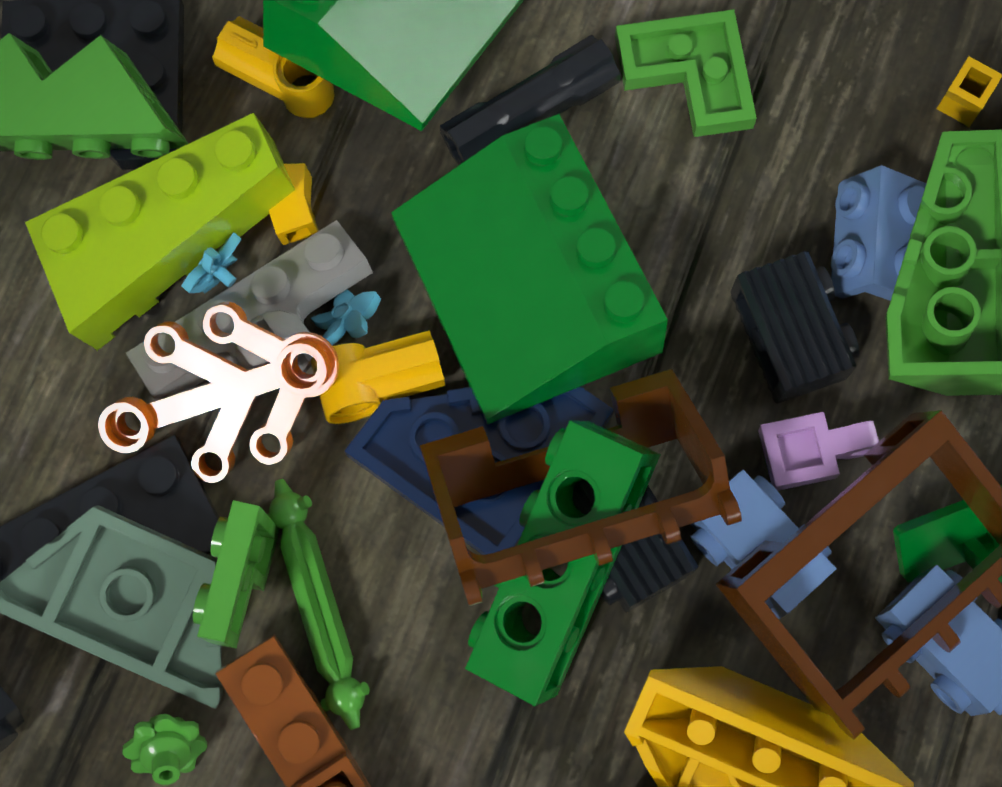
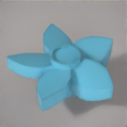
[181,232,241,294]
[311,289,381,346]

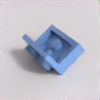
[831,165,926,301]

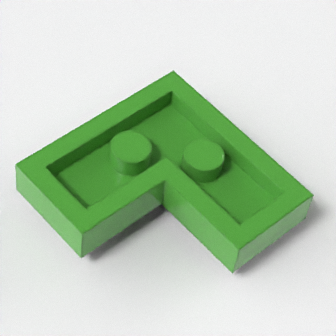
[615,9,757,137]
[193,500,280,649]

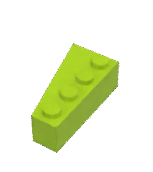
[25,113,295,351]

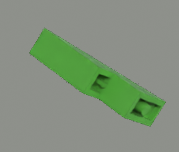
[0,33,188,160]

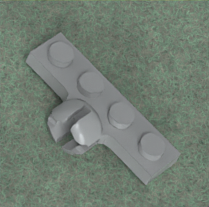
[126,220,373,401]

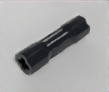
[440,35,621,166]

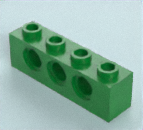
[465,420,661,706]

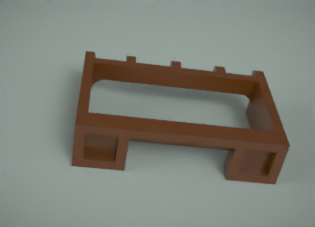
[420,369,742,606]
[716,410,1002,740]

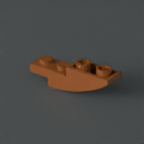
[215,634,371,787]

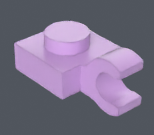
[758,412,879,491]

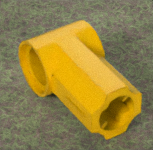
[212,16,335,118]
[311,330,445,424]

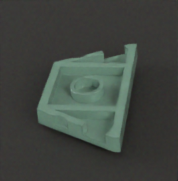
[0,505,223,709]

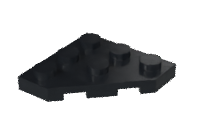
[1,0,184,170]

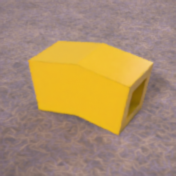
[937,56,1002,127]
[269,163,319,245]

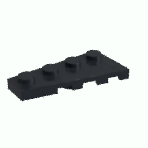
[0,435,219,582]

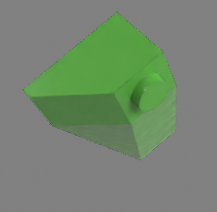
[885,130,1002,396]

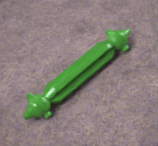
[267,479,370,730]

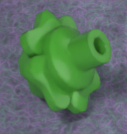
[122,714,207,785]

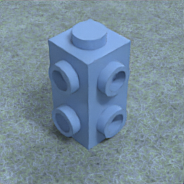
[690,470,836,619]
[875,565,1002,716]

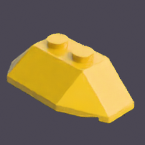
[624,666,914,787]

